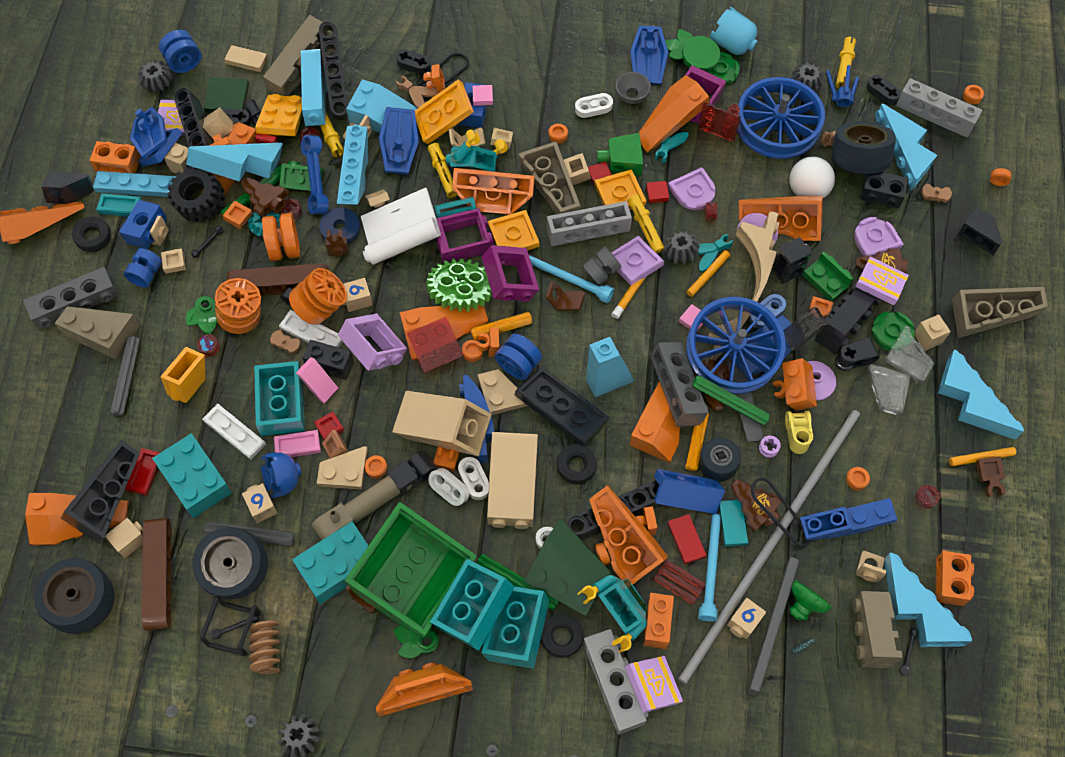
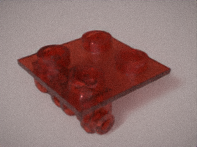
[698,102,741,142]
[407,317,464,373]

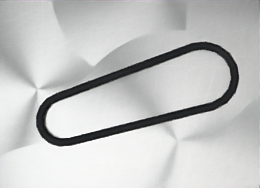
[416,52,469,99]
[751,477,810,548]

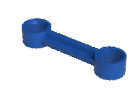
[301,135,329,215]

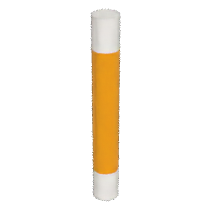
[611,277,646,319]

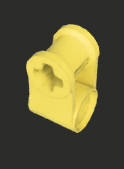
[785,411,813,454]

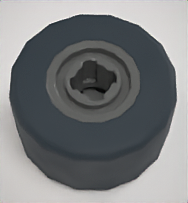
[699,437,741,482]

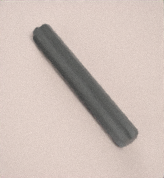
[111,336,140,416]
[204,522,294,546]

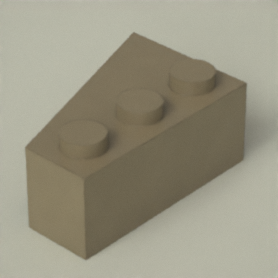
[55,306,140,360]
[853,591,903,668]

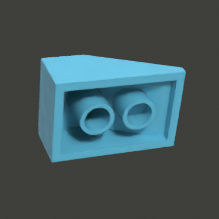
[346,79,418,133]

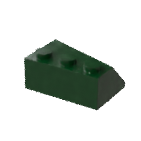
[524,518,611,616]

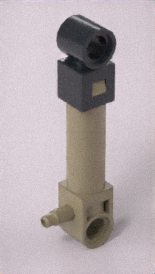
[312,450,438,541]

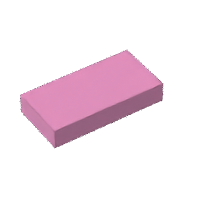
[296,357,338,403]
[274,430,321,457]

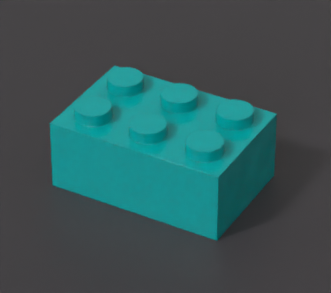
[254,361,305,436]
[152,433,232,518]
[292,522,368,604]
[430,559,515,651]
[482,586,550,669]

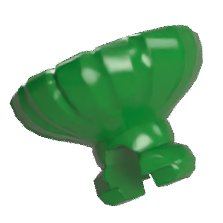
[790,580,832,621]

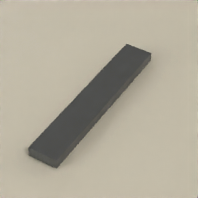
[746,557,799,696]

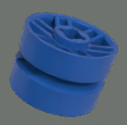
[159,30,202,73]
[495,334,542,380]

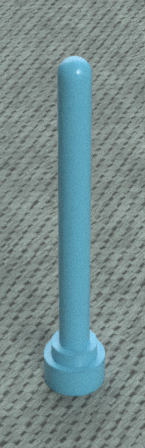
[529,255,614,304]
[698,514,721,622]

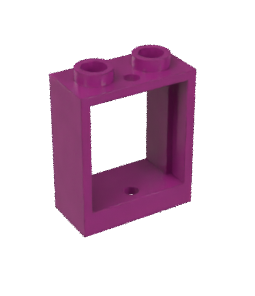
[686,65,726,125]
[436,208,493,264]
[482,245,539,302]

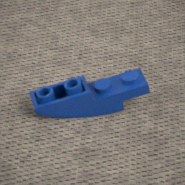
[459,375,494,463]
[800,498,897,540]

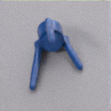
[826,65,859,107]

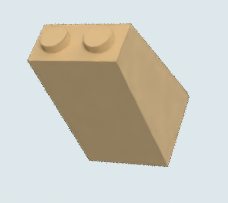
[392,391,492,456]
[487,432,538,529]

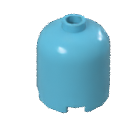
[709,7,758,55]

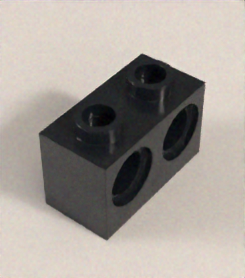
[860,172,908,208]
[771,237,811,284]
[302,339,354,381]

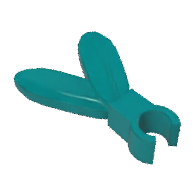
[655,132,689,163]
[698,234,733,272]

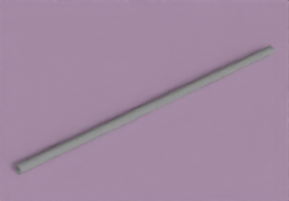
[678,410,860,684]

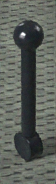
[191,226,223,258]
[211,614,260,639]
[899,628,919,676]

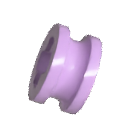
[759,436,780,458]

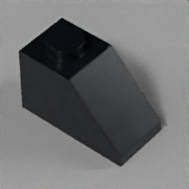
[41,172,93,204]
[958,207,1002,256]

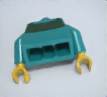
[446,130,508,172]
[577,575,647,653]

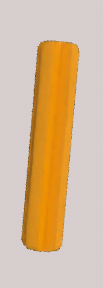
[471,312,532,340]
[685,413,709,472]

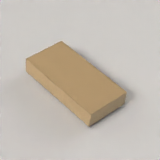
[224,45,268,72]

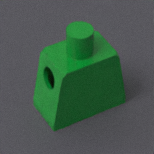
[597,133,643,176]

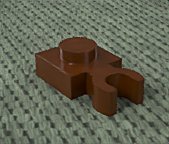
[326,229,349,257]
[976,456,1005,497]

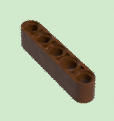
[226,264,329,296]
[142,518,172,631]

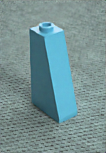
[301,49,327,126]
[586,337,634,397]

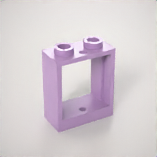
[338,314,407,371]

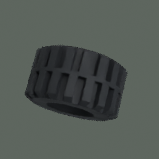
[167,167,225,223]

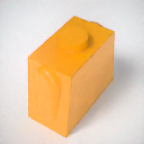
[161,347,206,403]

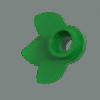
[665,29,693,60]
[186,296,218,335]
[394,625,439,659]

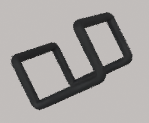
[200,596,261,656]

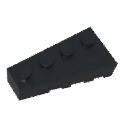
[814,281,882,354]
[61,440,140,544]

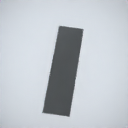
[726,363,764,442]

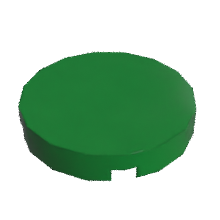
[682,36,720,71]
[703,52,740,86]
[871,311,915,351]

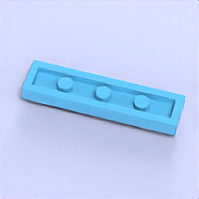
[93,171,176,197]

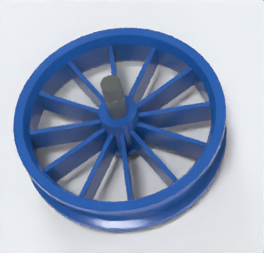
[736,77,825,159]
[686,297,786,394]

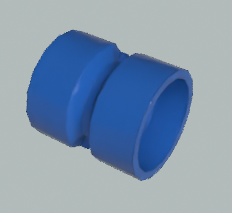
[123,248,162,288]

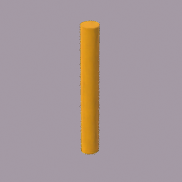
[686,250,730,297]
[949,447,1016,466]

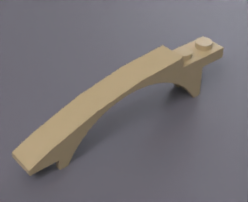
[708,211,779,361]

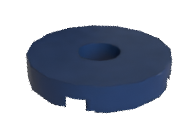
[319,208,360,243]

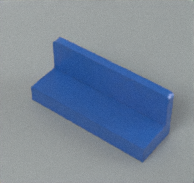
[654,469,725,514]

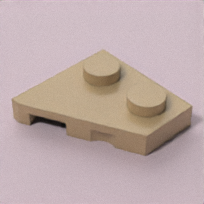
[478,369,528,415]
[317,446,368,490]

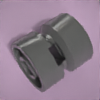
[583,246,622,285]

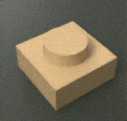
[490,128,513,149]
[365,189,389,208]
[161,248,186,274]

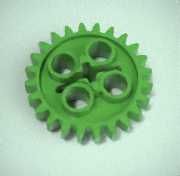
[427,258,493,312]

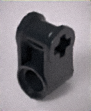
[835,338,880,371]

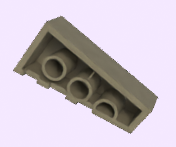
[263,15,333,96]
[518,142,581,214]
[952,287,1048,338]

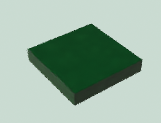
[203,77,249,113]

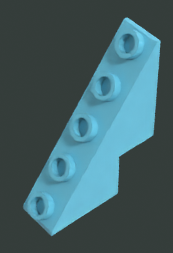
[875,103,937,191]
[337,125,368,205]
[187,143,283,181]
[938,350,1024,440]
[884,553,972,647]

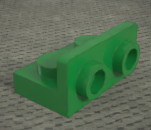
[279,161,325,192]
[802,252,854,302]

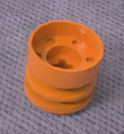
[289,268,347,325]
[215,278,261,334]

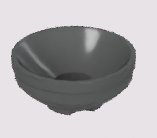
[615,72,651,104]

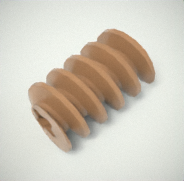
[249,620,280,674]

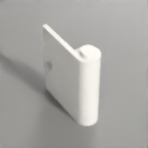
[361,188,441,265]

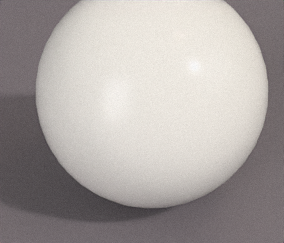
[789,157,835,198]

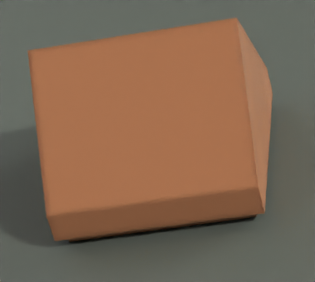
[322,430,349,459]

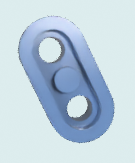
[749,294,786,329]

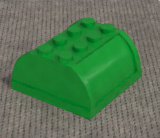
[344,502,477,636]

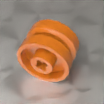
[262,212,300,262]

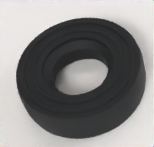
[72,216,111,252]
[557,444,597,484]
[541,614,584,658]

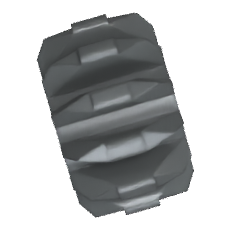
[137,60,172,94]
[791,62,824,93]
[665,230,700,265]
[277,714,320,757]

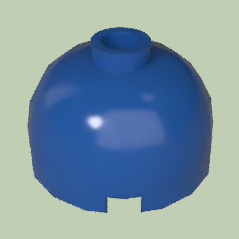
[261,452,301,498]

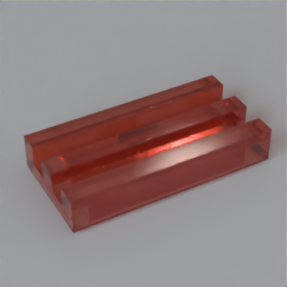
[653,559,706,604]

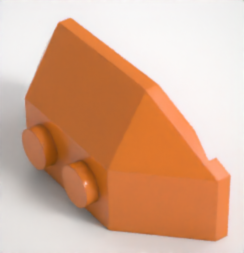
[452,168,535,214]
[376,662,473,717]

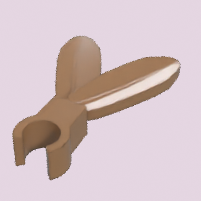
[396,76,438,108]

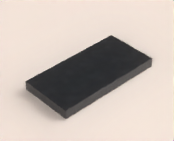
[514,367,609,446]

